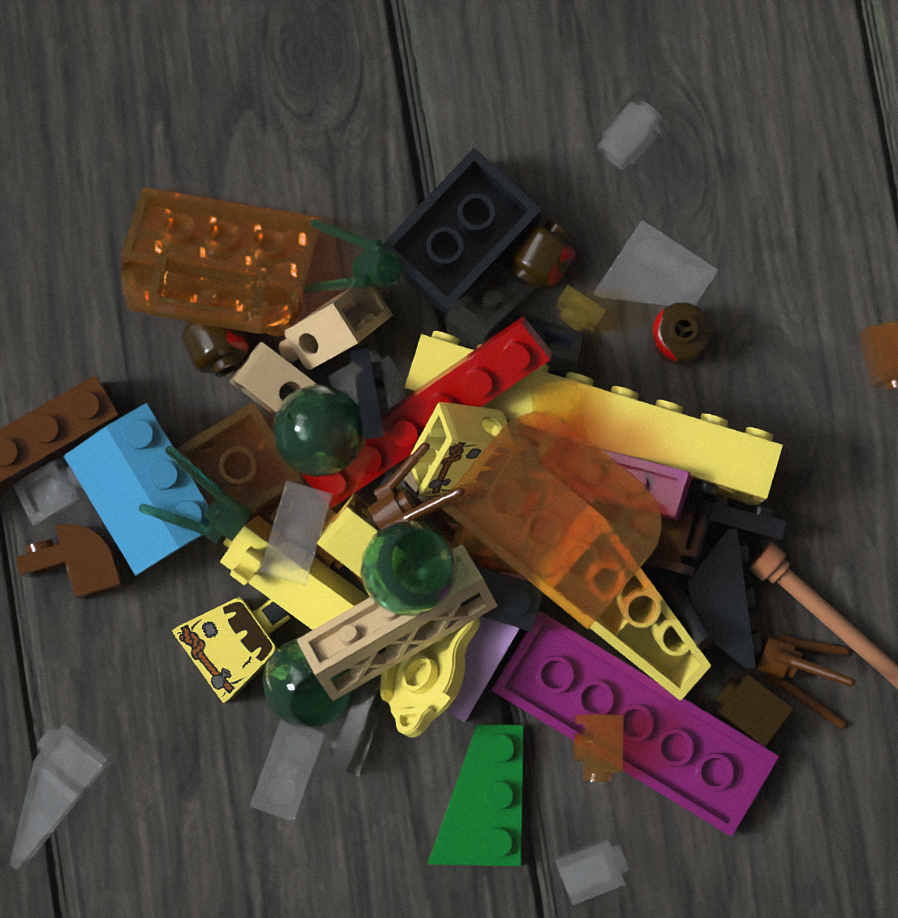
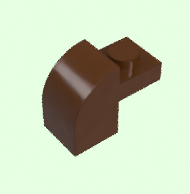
[15,524,126,599]

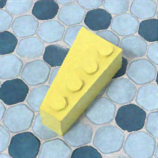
[531,502,711,701]

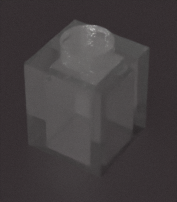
[554,838,629,905]

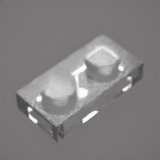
[260,481,333,586]
[250,718,326,822]

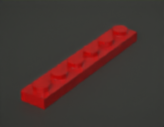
[302,316,552,509]

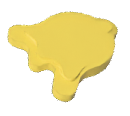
[380,617,480,738]

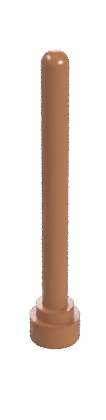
[748,541,898,689]

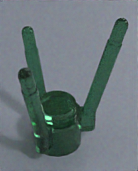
[297,219,402,294]
[139,446,253,543]

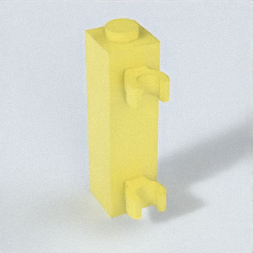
[220,515,369,630]

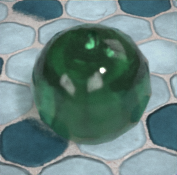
[272,383,365,478]
[360,520,457,616]
[262,636,354,729]

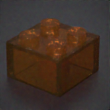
[175,401,305,533]

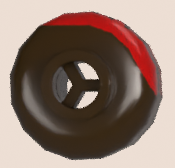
[508,219,576,290]
[650,302,712,365]
[182,306,249,377]

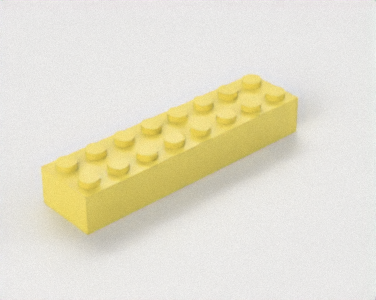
[405,331,783,506]

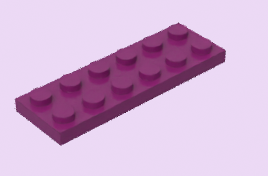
[491,611,779,837]

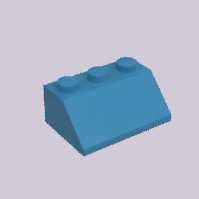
[64,403,219,576]

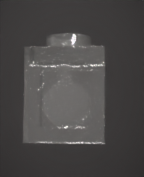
[13,458,89,526]

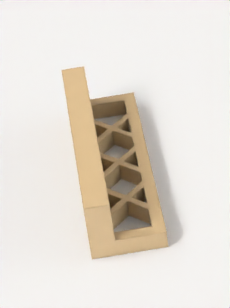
[297,544,497,701]

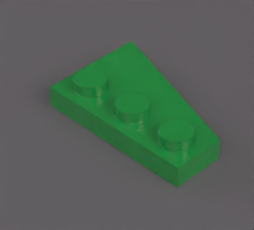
[427,724,524,866]

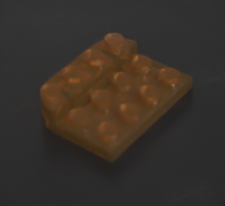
[121,187,321,336]
[441,410,661,629]

